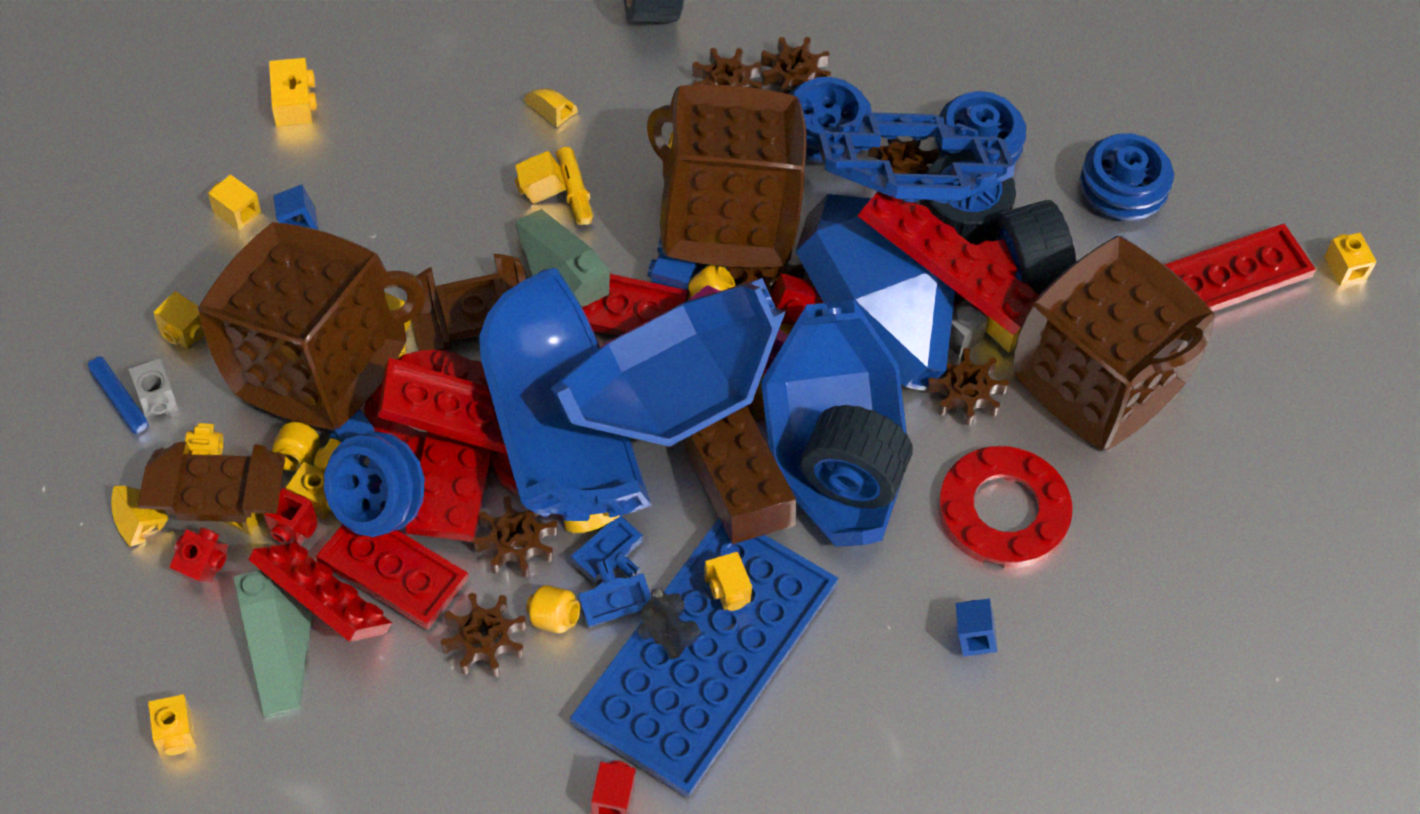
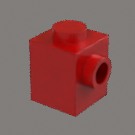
[771,273,816,325]
[591,760,636,814]

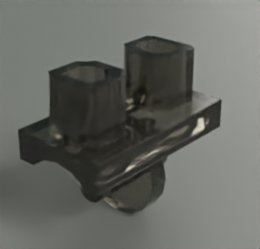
[638,587,701,660]

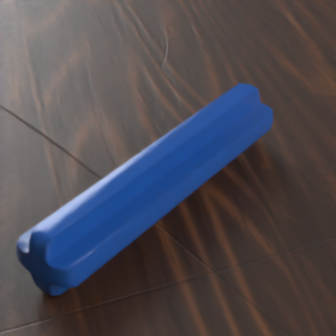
[88,356,149,434]

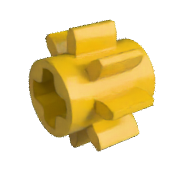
[185,423,224,455]

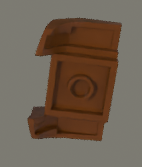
[411,253,528,351]
[138,441,286,523]

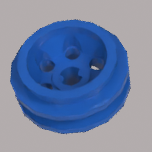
[789,77,872,164]
[934,91,1026,164]
[1079,133,1174,221]
[324,431,425,537]

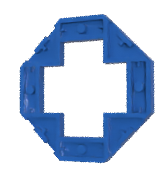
[818,112,1015,203]

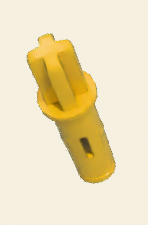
[556,146,593,226]

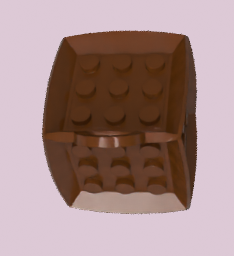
[647,85,806,268]
[198,222,425,430]
[1013,236,1215,451]

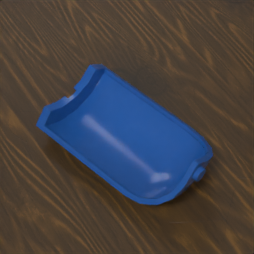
[479,268,651,521]

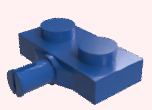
[570,516,643,584]
[577,559,654,628]

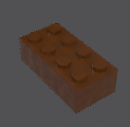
[685,406,796,544]

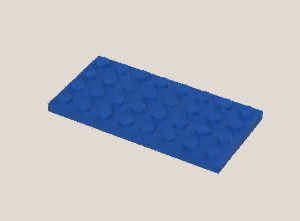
[570,518,839,798]

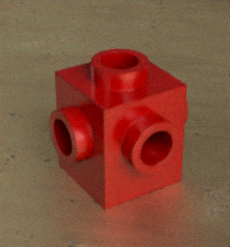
[264,488,317,545]
[169,527,229,583]

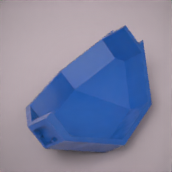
[795,194,955,391]
[550,278,786,447]
[761,299,907,547]

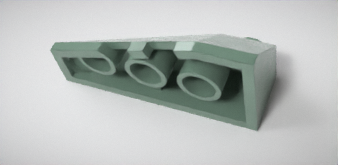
[515,209,610,307]
[233,570,314,718]

